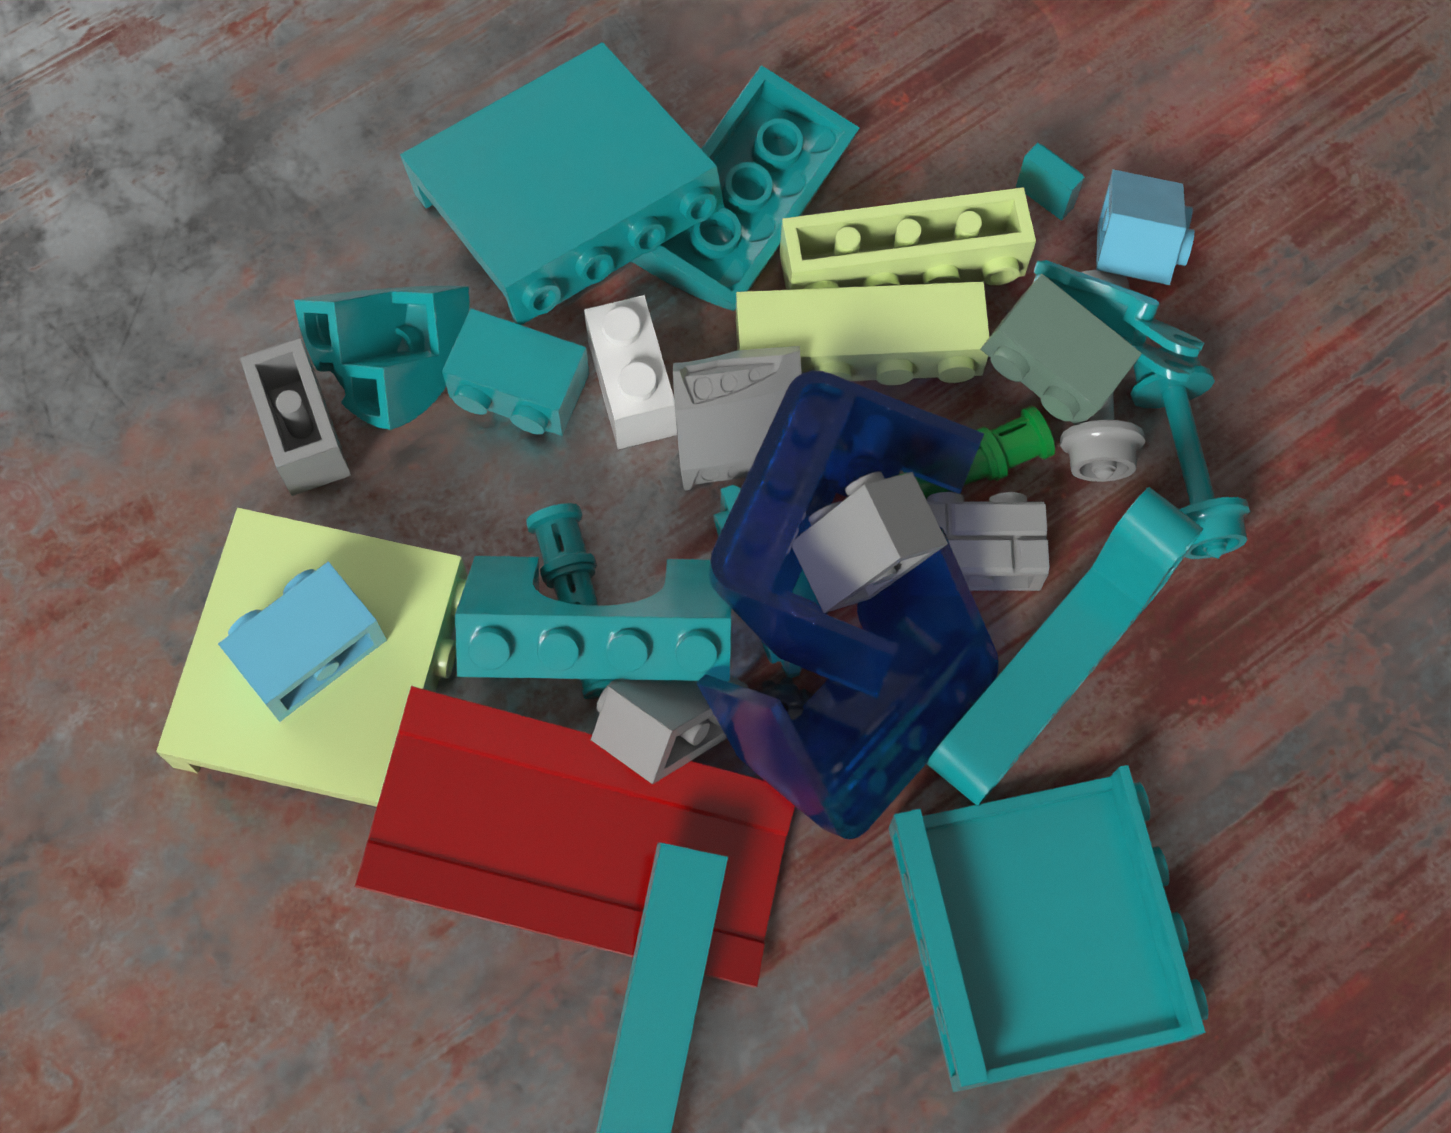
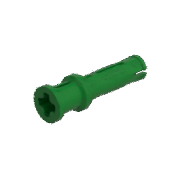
[897,405,1055,499]

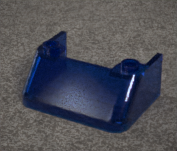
[708,371,984,698]
[697,527,999,839]

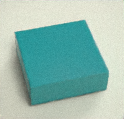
[1016,142,1085,221]

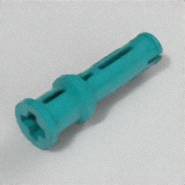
[526,503,615,699]

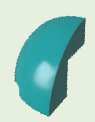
[294,286,470,430]

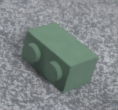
[980,274,1142,425]

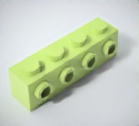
[780,187,1036,290]
[736,282,989,388]

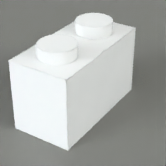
[584,295,677,450]

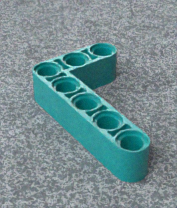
[926,487,1204,806]

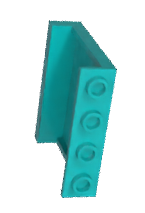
[400,42,724,325]
[888,765,1208,1093]

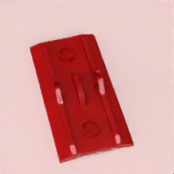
[354,686,799,988]

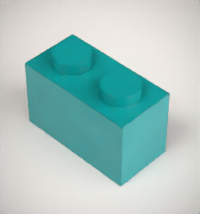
[442,308,590,436]

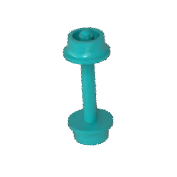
[1131,347,1251,559]

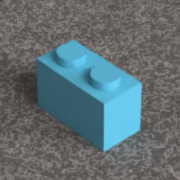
[1096,169,1195,285]
[218,561,387,722]

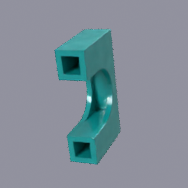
[455,556,731,681]

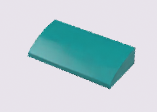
[631,65,860,311]

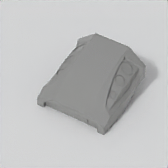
[673,346,808,491]

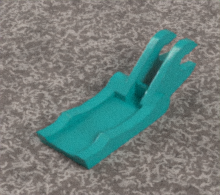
[1033,260,1204,382]

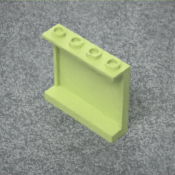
[156,507,468,807]

